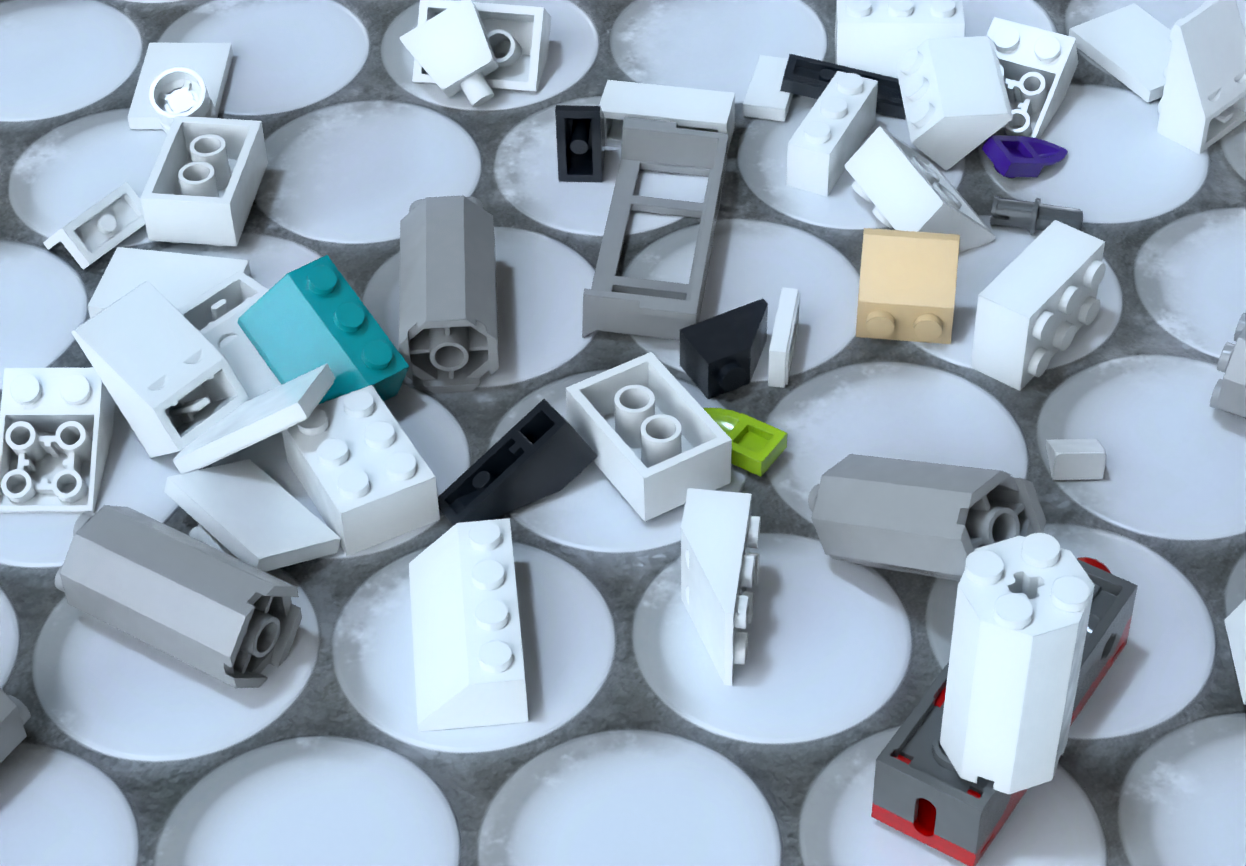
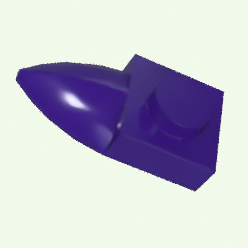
[982,135,1068,178]

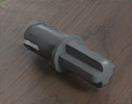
[990,196,1083,234]

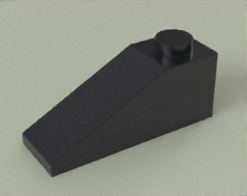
[438,399,597,526]

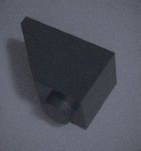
[555,105,605,182]
[680,298,768,399]

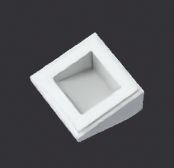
[1046,439,1106,480]

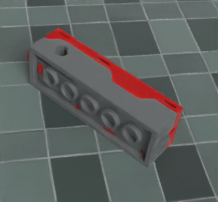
[871,557,1138,866]

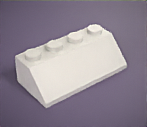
[409,518,529,732]

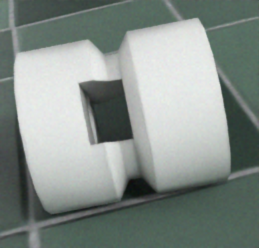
[149,67,217,135]

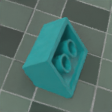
[237,255,409,405]

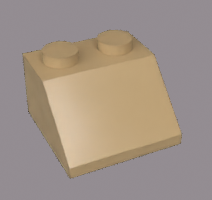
[856,228,960,344]

